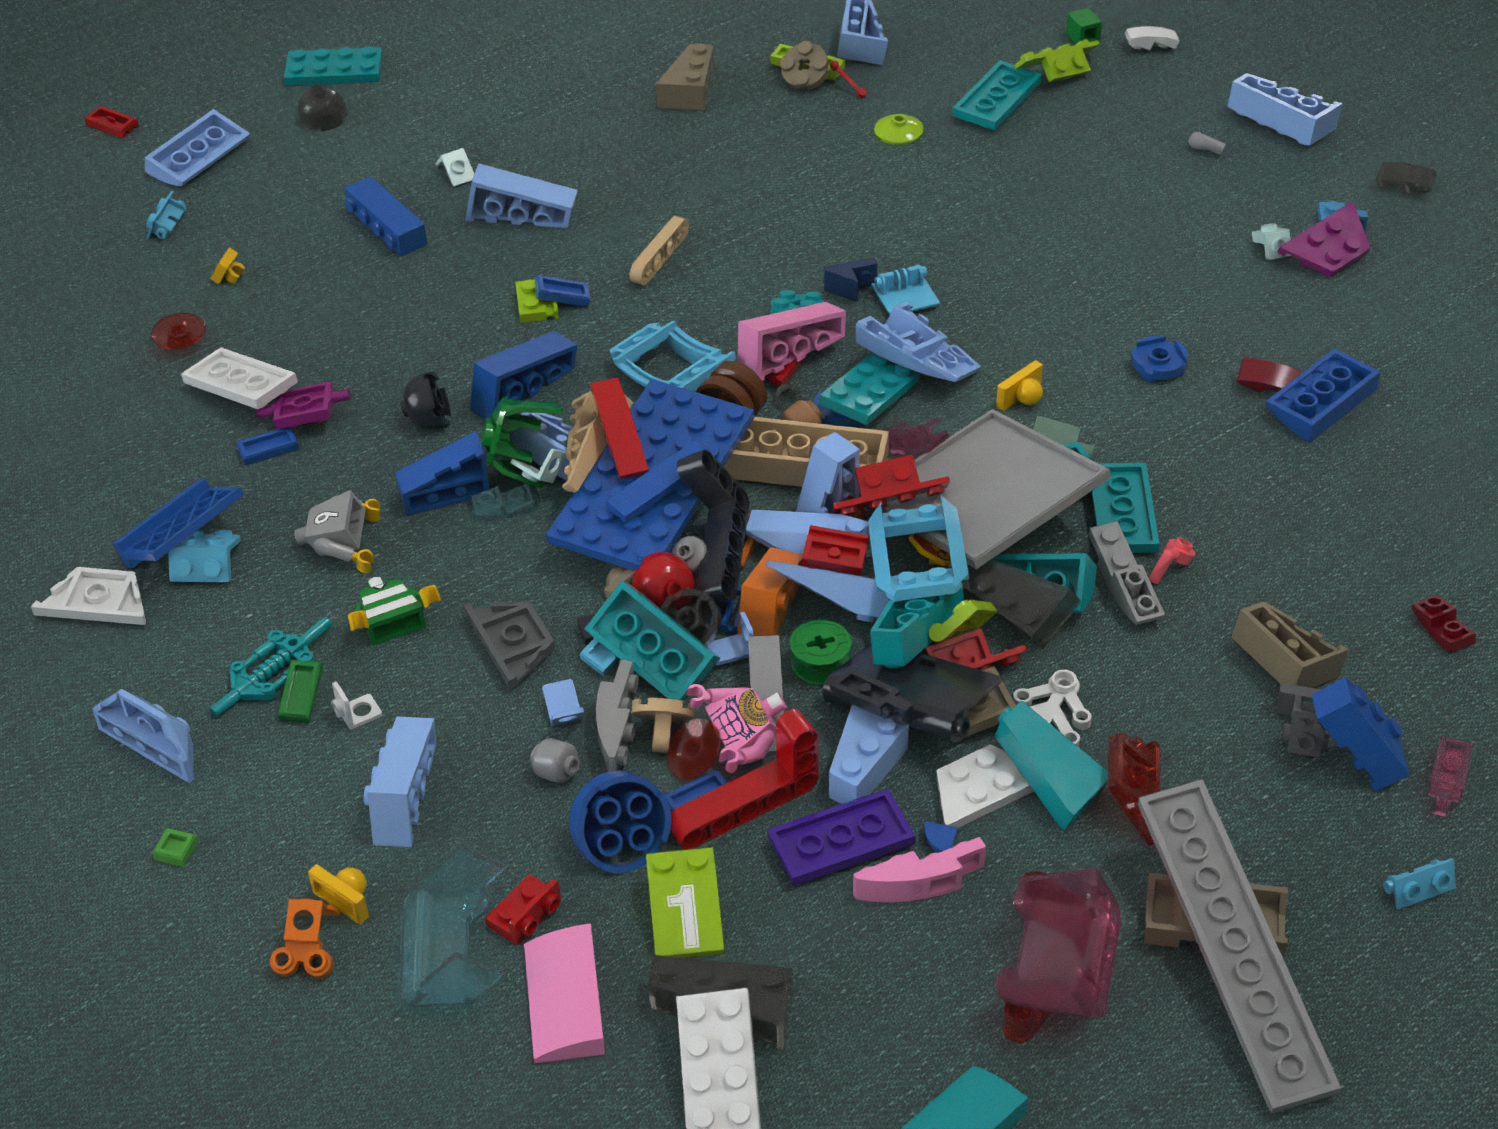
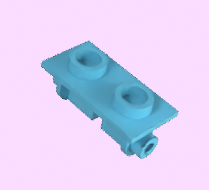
[146,190,186,239]
[1383,858,1456,910]

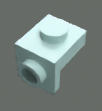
[1252,224,1290,260]

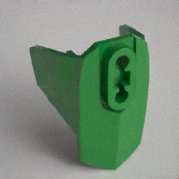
[481,396,563,489]

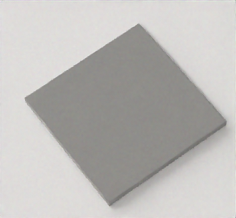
[881,409,1111,569]

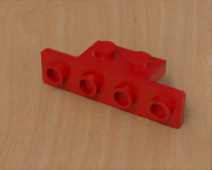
[832,454,950,516]
[923,628,1027,671]

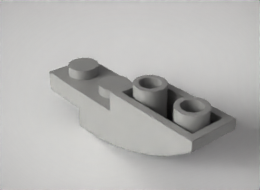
[1088,521,1165,625]
[596,660,638,772]

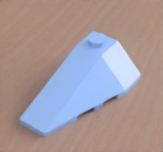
[746,510,869,572]
[766,560,889,622]

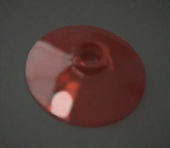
[151,313,206,350]
[667,718,721,780]

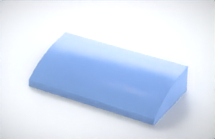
[145,109,250,186]

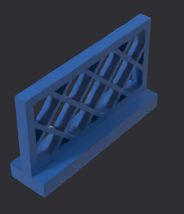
[112,479,244,568]

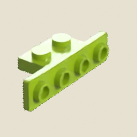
[1013,39,1099,83]

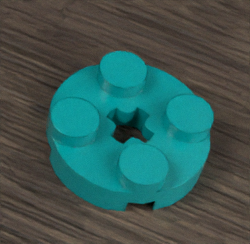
[771,290,824,314]

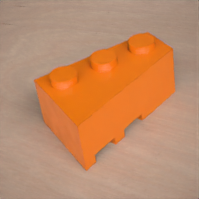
[737,547,803,636]

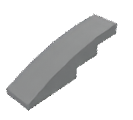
[748,635,784,755]

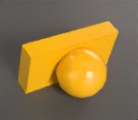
[996,360,1043,411]
[308,864,369,924]

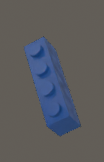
[344,176,427,257]

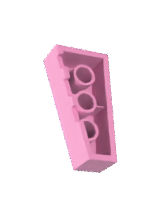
[738,302,846,381]

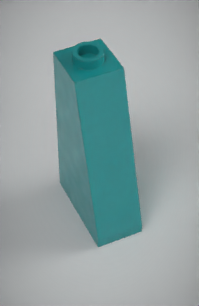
[994,701,1113,831]

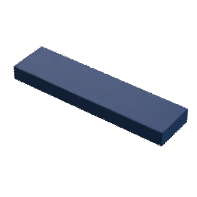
[606,440,715,523]

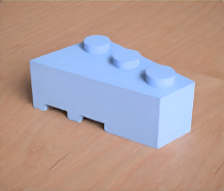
[796,432,860,517]
[829,704,909,804]

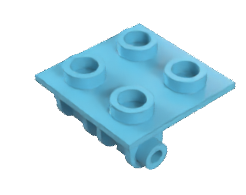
[871,264,940,315]

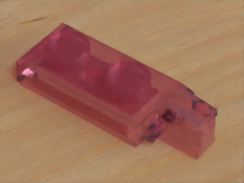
[1428,736,1474,817]

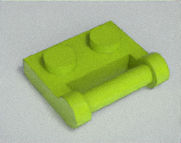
[929,600,998,642]

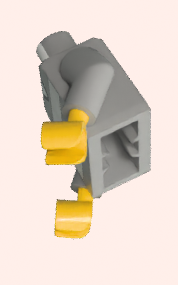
[294,490,381,573]

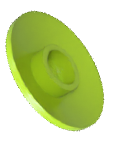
[874,114,924,145]

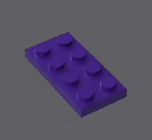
[767,789,916,886]

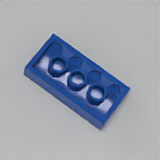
[1266,348,1380,442]

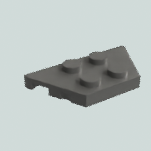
[463,602,555,689]

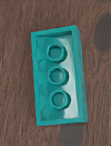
[585,580,720,701]
[901,1065,1028,1129]

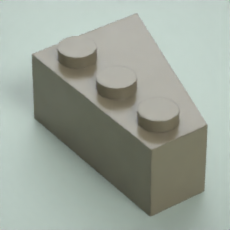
[656,43,714,110]
[1231,601,1349,688]

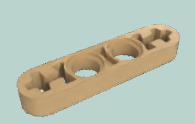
[629,216,689,285]

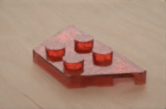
[1107,733,1160,846]

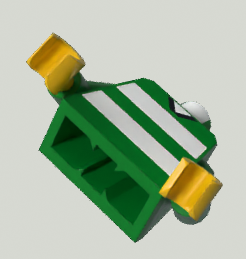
[347,577,441,646]

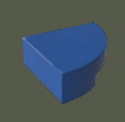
[924,821,958,853]

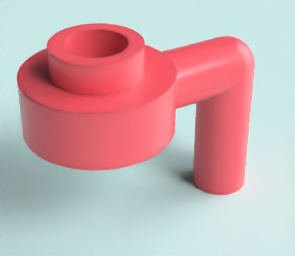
[1148,537,1195,584]

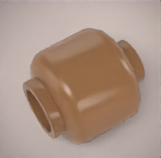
[781,400,823,424]

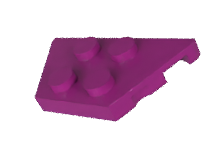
[1277,202,1370,278]

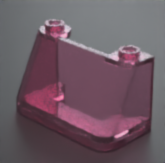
[995,867,1121,1019]

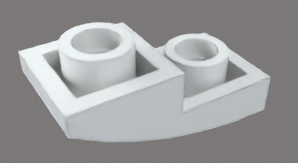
[1125,26,1179,50]

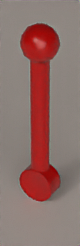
[830,61,867,98]

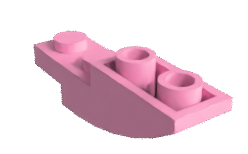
[853,837,986,902]

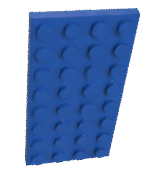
[546,379,755,571]

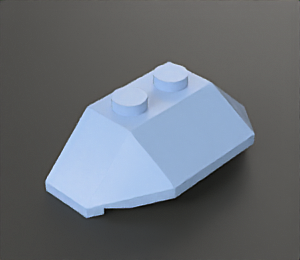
[92,689,194,783]

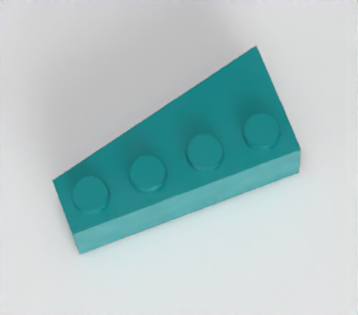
[870,581,964,668]

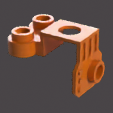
[270,899,340,979]

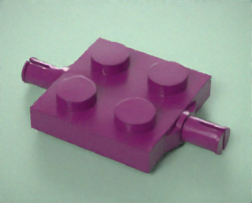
[256,381,351,430]

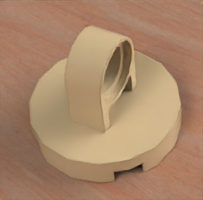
[631,698,696,753]

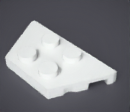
[31,567,146,625]
[936,744,1034,828]

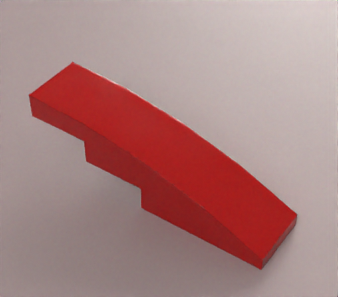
[590,377,649,481]

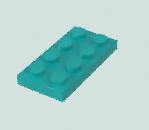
[284,46,383,86]
[952,60,1042,130]
[818,352,921,425]
[1090,463,1160,553]

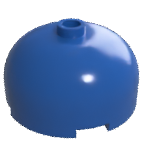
[569,771,671,874]

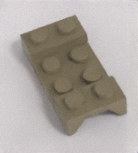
[1144,872,1288,959]

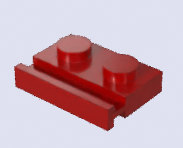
[801,525,869,576]

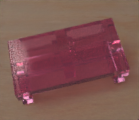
[882,419,949,456]

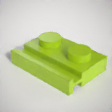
[515,279,559,323]

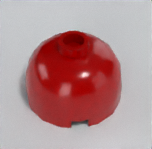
[632,552,695,613]

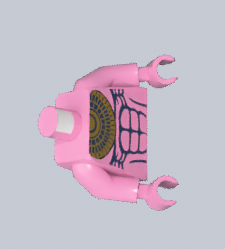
[686,684,787,773]

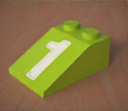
[646,847,724,961]

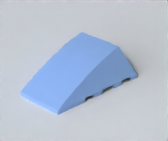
[856,301,981,382]

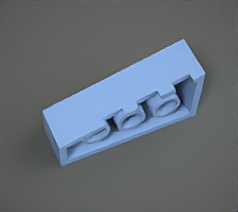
[1227,73,1343,146]
[465,163,577,228]
[364,716,436,847]

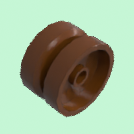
[696,361,767,416]

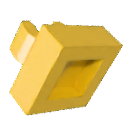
[210,247,245,284]

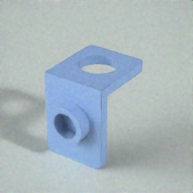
[707,612,754,666]
[542,679,584,727]

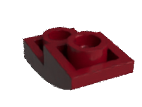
[1236,358,1301,393]
[1412,594,1476,653]

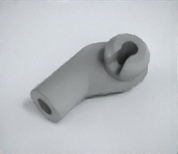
[1189,132,1225,155]

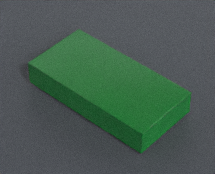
[278,660,323,723]

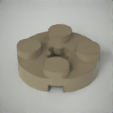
[780,41,829,90]

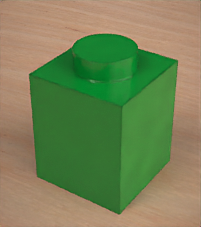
[1066,7,1102,43]

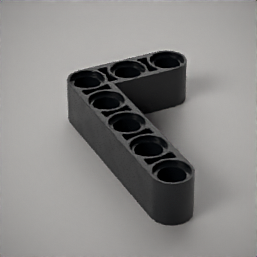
[677,449,750,610]

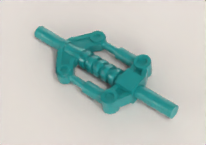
[209,617,332,718]

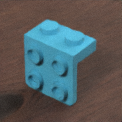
[168,530,241,582]

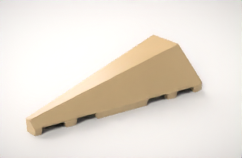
[562,391,633,493]

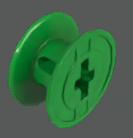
[789,620,852,686]

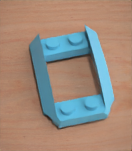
[609,321,736,392]
[868,495,969,602]

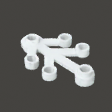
[1013,670,1092,747]

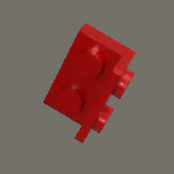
[485,874,561,945]

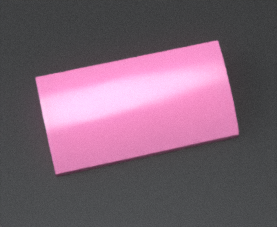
[524,923,605,1063]

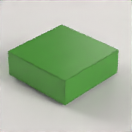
[152,828,199,867]

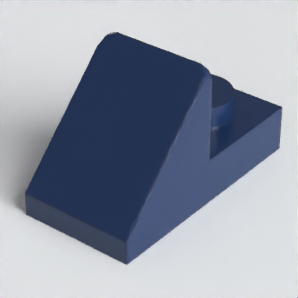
[824,258,877,301]

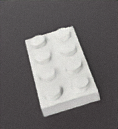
[181,347,298,409]
[676,988,761,1129]

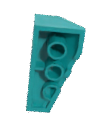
[968,553,1097,613]

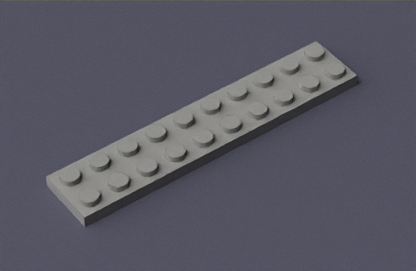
[1138,779,1341,1114]

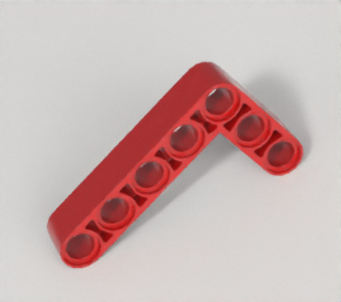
[670,709,819,850]

